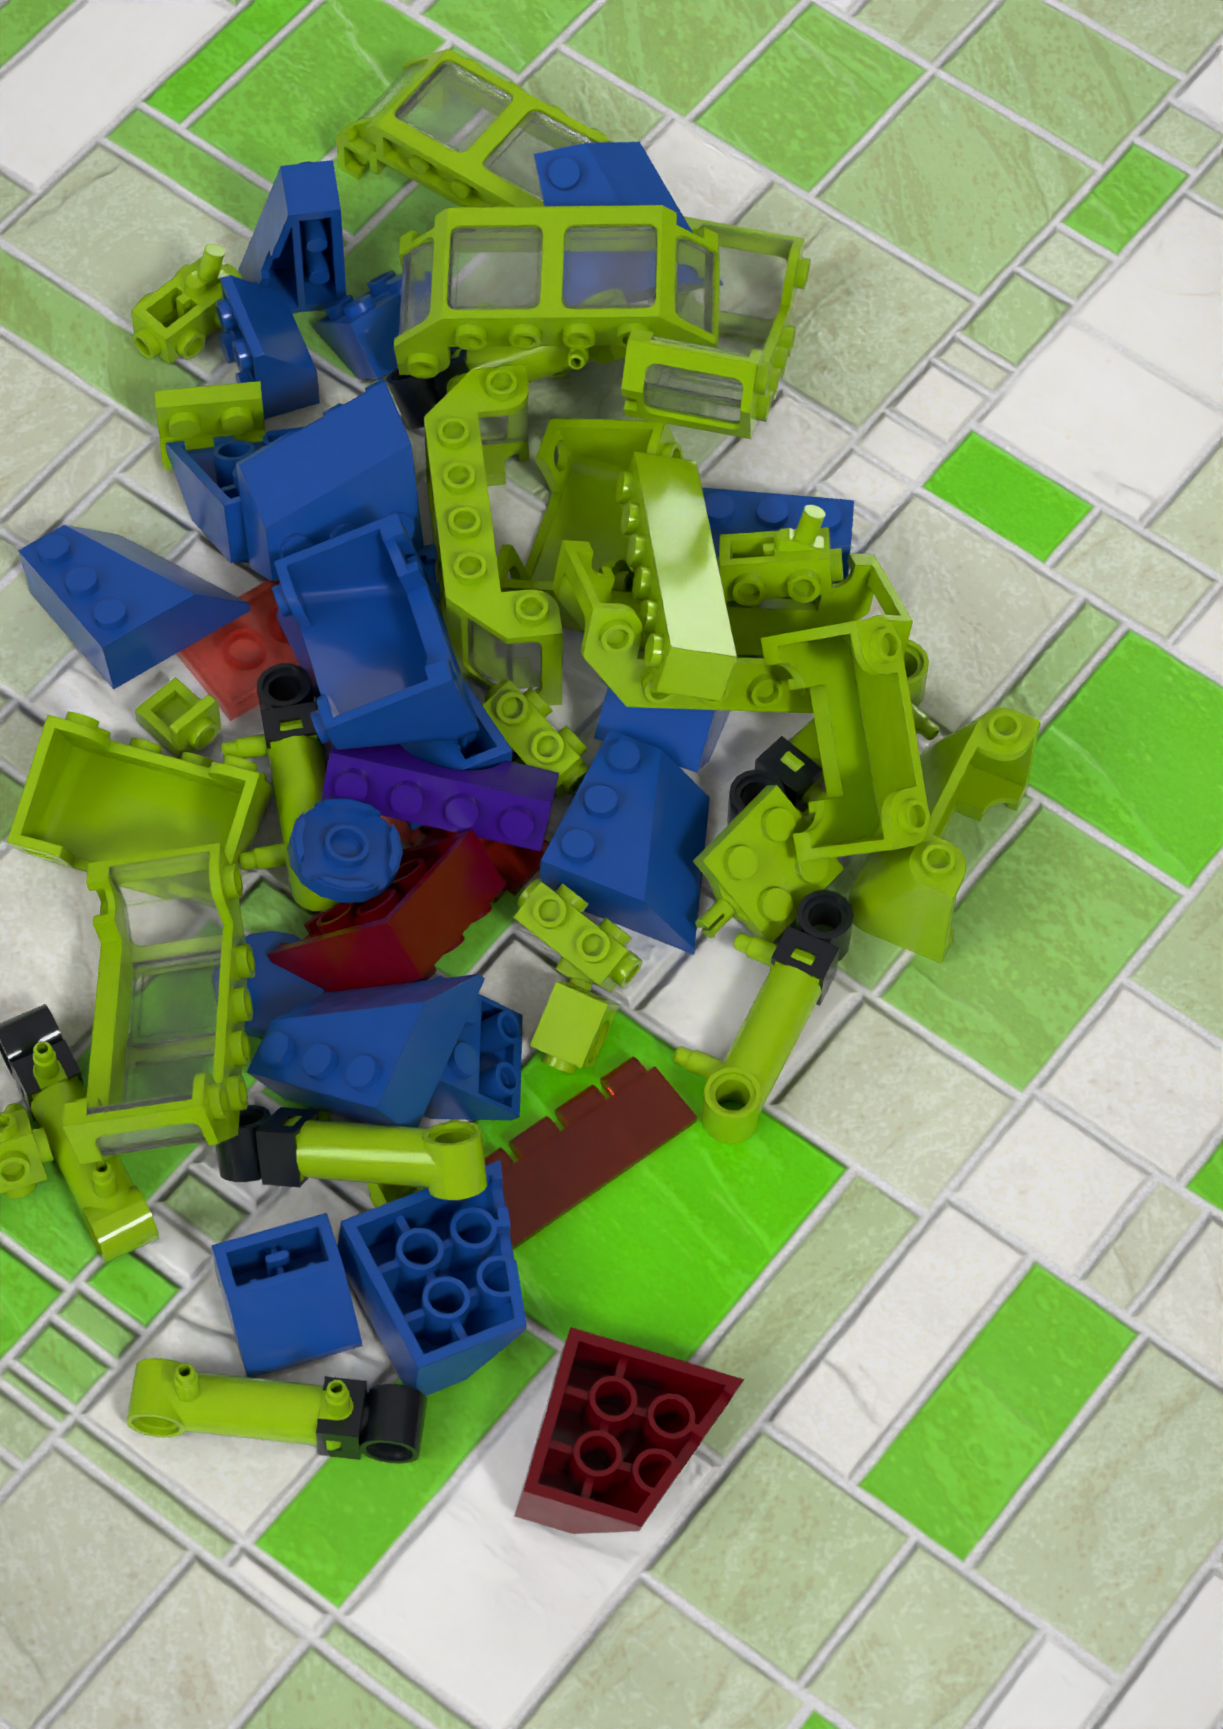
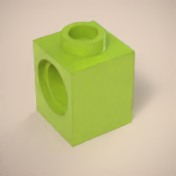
[530,982,620,1074]

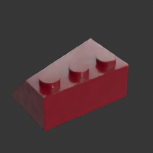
[267,829,506,992]
[514,1327,744,1534]

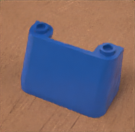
[272,513,480,750]

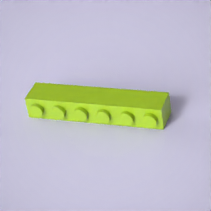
[615,451,737,701]

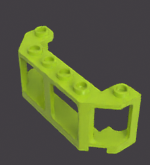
[552,540,913,713]

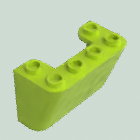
[497,418,684,633]
[7,711,274,908]

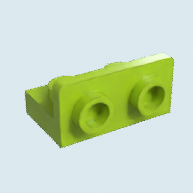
[154,381,266,471]

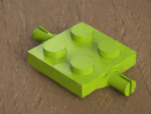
[693,785,844,943]

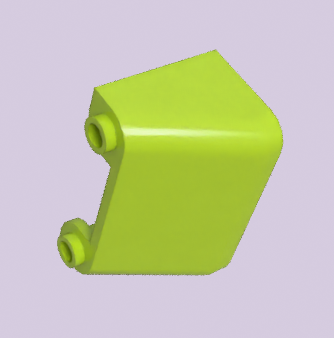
[760,617,930,862]
[848,708,1041,964]

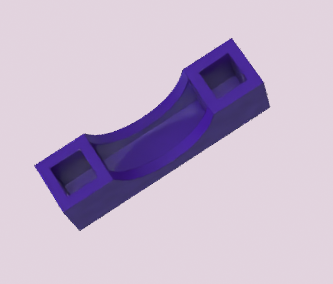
[321,744,559,851]

